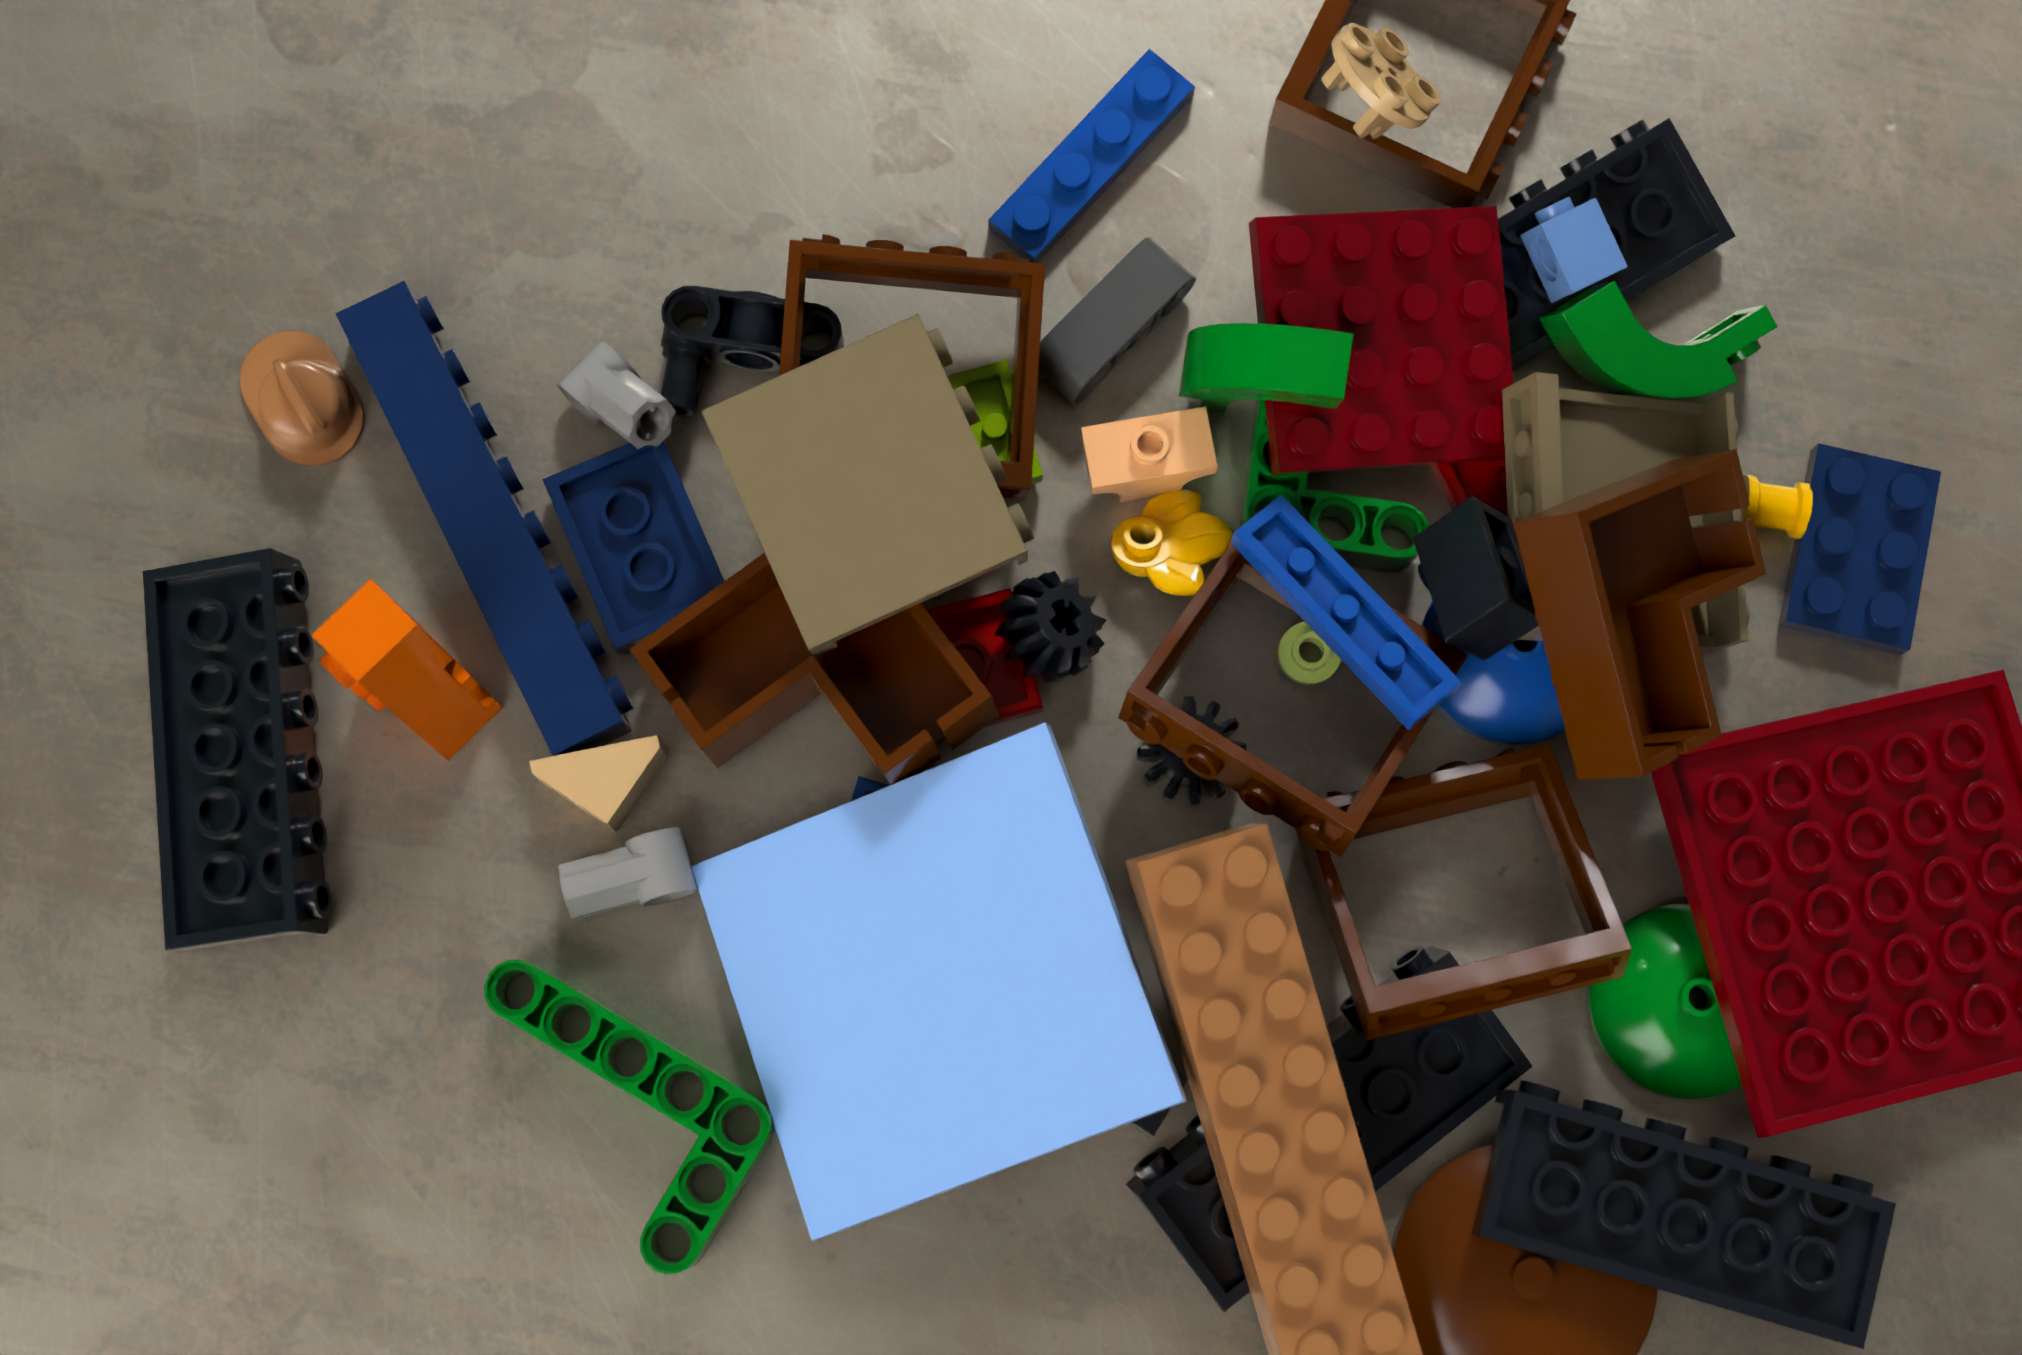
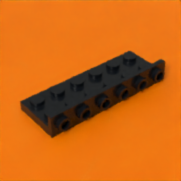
[1498,118,1736,369]
[143,548,332,952]
[1126,946,1533,1312]
[1472,1080,1896,1349]

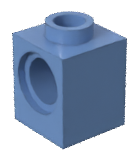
[1520,197,1628,303]

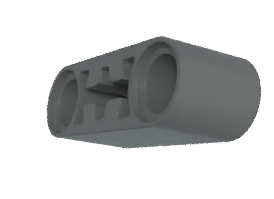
[1038,236,1196,405]

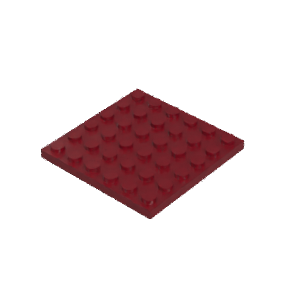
[1651,669,2022,1138]

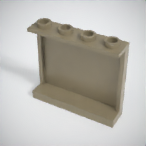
[701,314,1034,657]
[1502,372,1750,652]

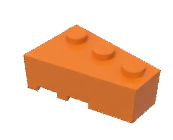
[311,578,503,761]

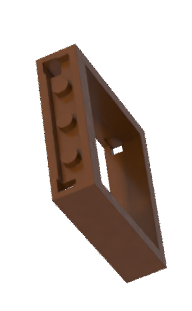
[1269,0,1577,208]
[779,234,1045,501]
[1118,520,1469,857]
[1299,744,1632,1041]

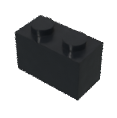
[1413,496,1539,661]

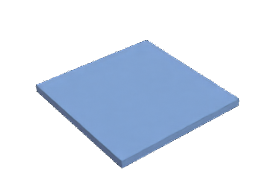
[691,722,1188,1241]

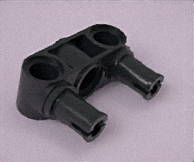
[661,286,845,418]

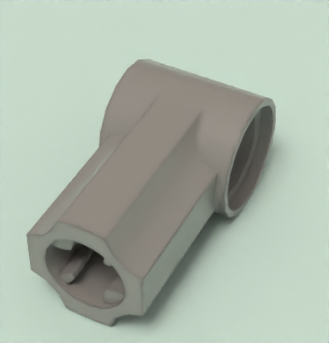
[557,341,676,449]
[558,827,697,920]

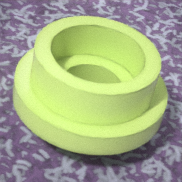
[1277,622,1341,685]

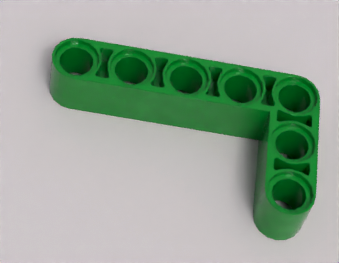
[1240,400,1429,573]
[484,960,776,1274]

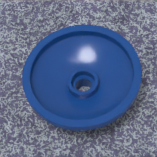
[1421,601,1565,745]

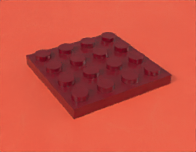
[1249,206,1514,476]

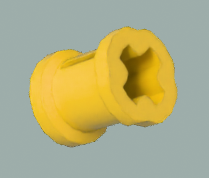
[1741,475,1813,539]

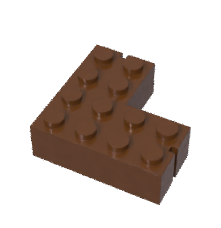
[1513,449,1766,780]
[630,553,999,785]

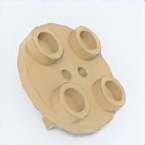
[1321,23,1441,139]

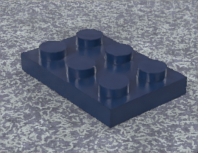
[542,441,725,654]
[1778,443,1941,655]

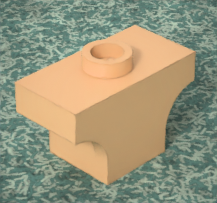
[1080,406,1218,502]

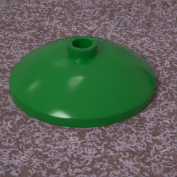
[1588,904,1742,1099]

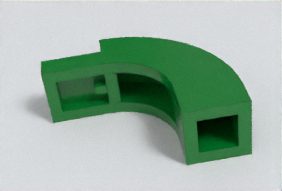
[1539,281,1777,400]
[1179,323,1353,413]

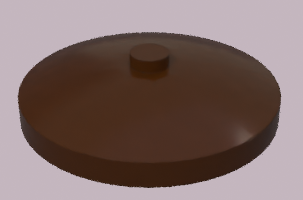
[1391,1143,1657,1355]

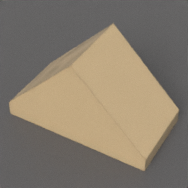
[529,735,668,832]

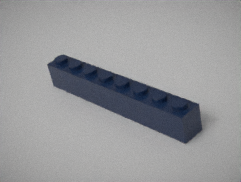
[335,281,634,756]

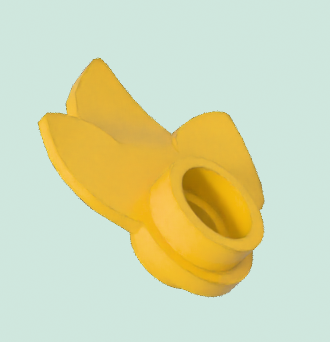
[1111,489,1235,596]

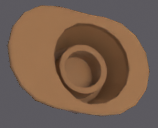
[239,330,363,466]

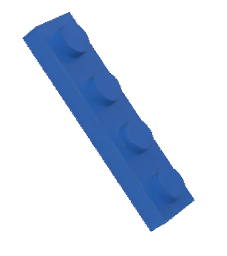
[988,49,1195,263]
[1230,495,1462,731]

